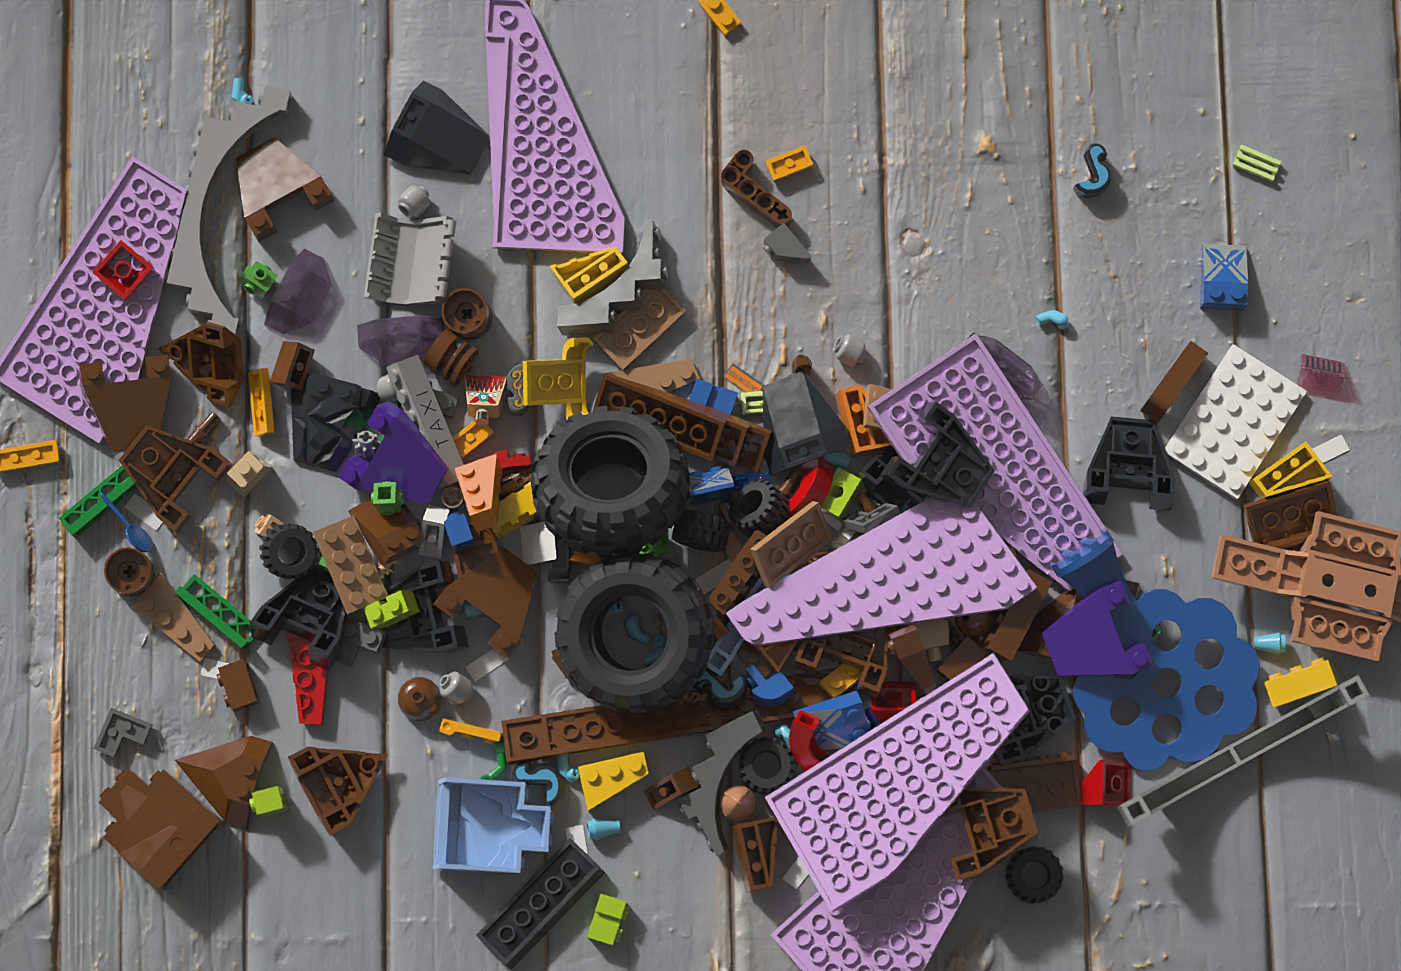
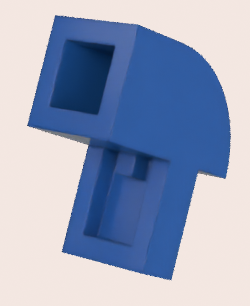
[746,664,794,707]

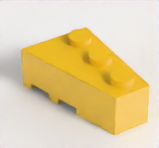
[550,246,629,304]
[1249,441,1333,499]
[490,482,538,540]
[1264,657,1342,707]
[578,752,649,812]

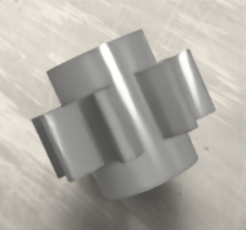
[352,431,380,458]

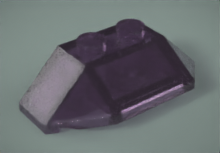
[264,248,332,335]
[357,315,445,365]
[966,333,1043,400]

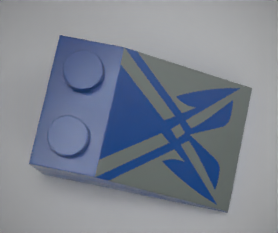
[1200,243,1248,311]
[689,466,734,506]
[793,691,870,750]

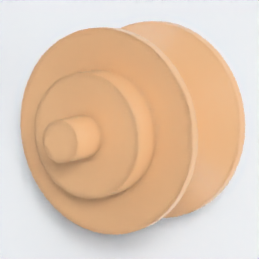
[375,557,396,578]

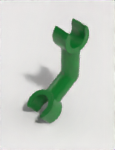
[480,741,507,780]

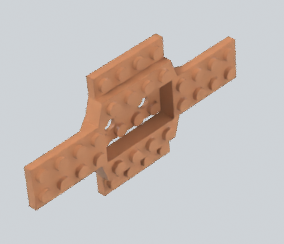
[1211,511,1401,662]

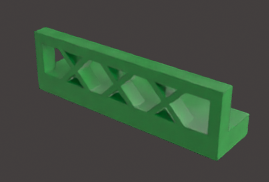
[58,465,137,539]
[175,574,254,650]

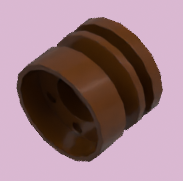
[441,288,493,340]
[423,329,480,387]
[104,547,155,597]

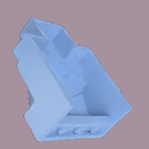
[433,777,554,874]

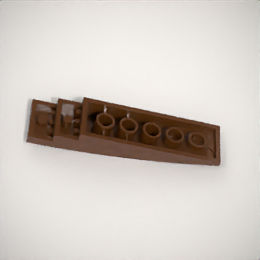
[592,373,772,472]

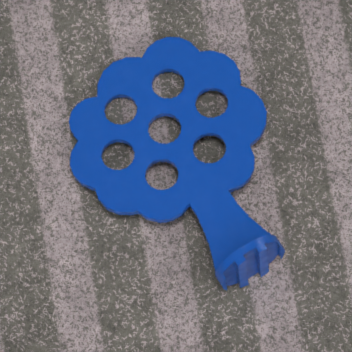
[1050,529,1259,771]

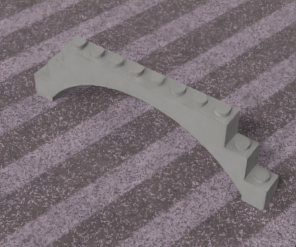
[165,86,293,337]
[1117,675,1369,827]

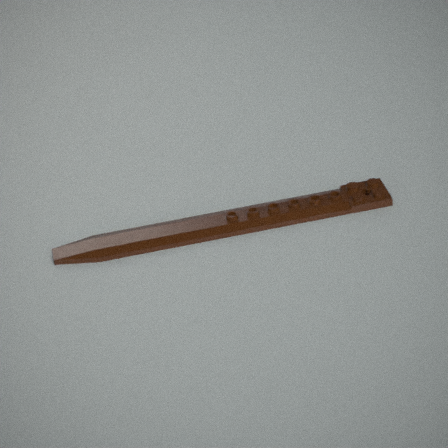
[501,673,858,765]

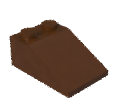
[348,499,426,567]

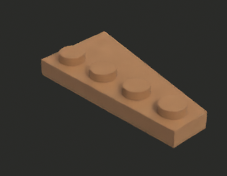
[603,359,700,393]
[132,573,215,662]

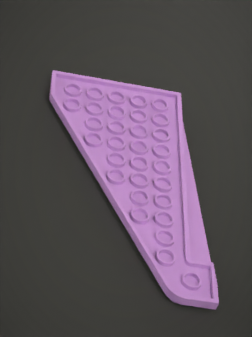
[485,0,625,254]
[726,497,1037,646]

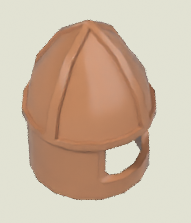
[720,785,755,821]

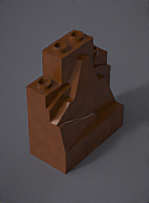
[98,769,226,891]

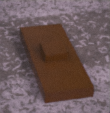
[736,640,774,678]

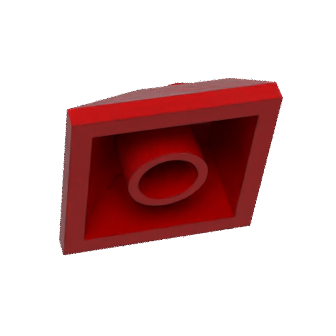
[92,240,154,301]
[871,681,916,723]
[1081,759,1131,807]

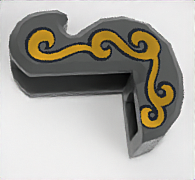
[506,363,528,416]

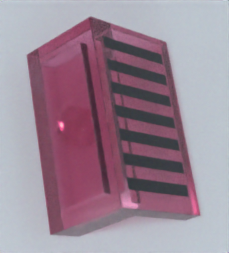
[1297,354,1345,394]

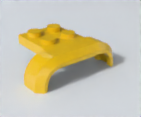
[523,338,593,420]

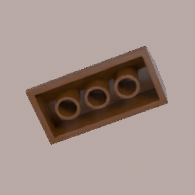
[984,570,1052,663]

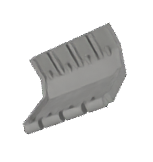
[364,212,456,306]

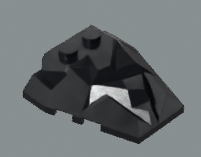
[291,373,380,472]
[993,675,1076,766]

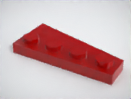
[287,633,328,725]

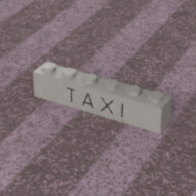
[387,355,464,490]

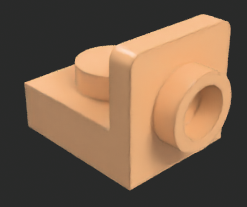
[254,514,286,548]

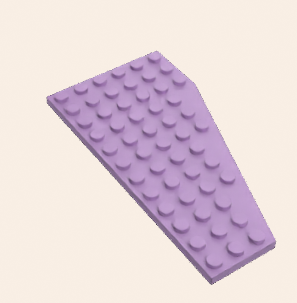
[0,156,188,444]
[867,334,1123,591]
[765,653,1029,913]
[771,767,1002,971]

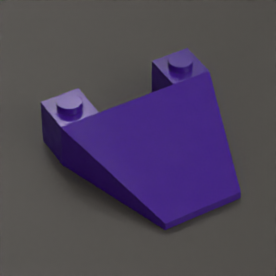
[339,401,449,505]
[1042,580,1154,676]

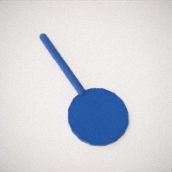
[100,493,153,553]

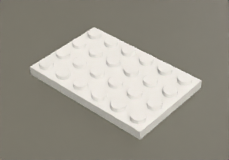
[1165,344,1307,500]

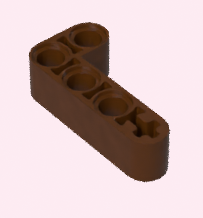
[721,150,792,228]
[1140,341,1208,424]

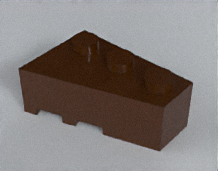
[732,817,779,893]

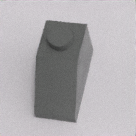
[763,223,811,264]

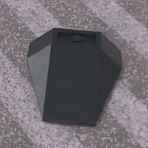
[384,80,490,175]
[762,371,853,476]

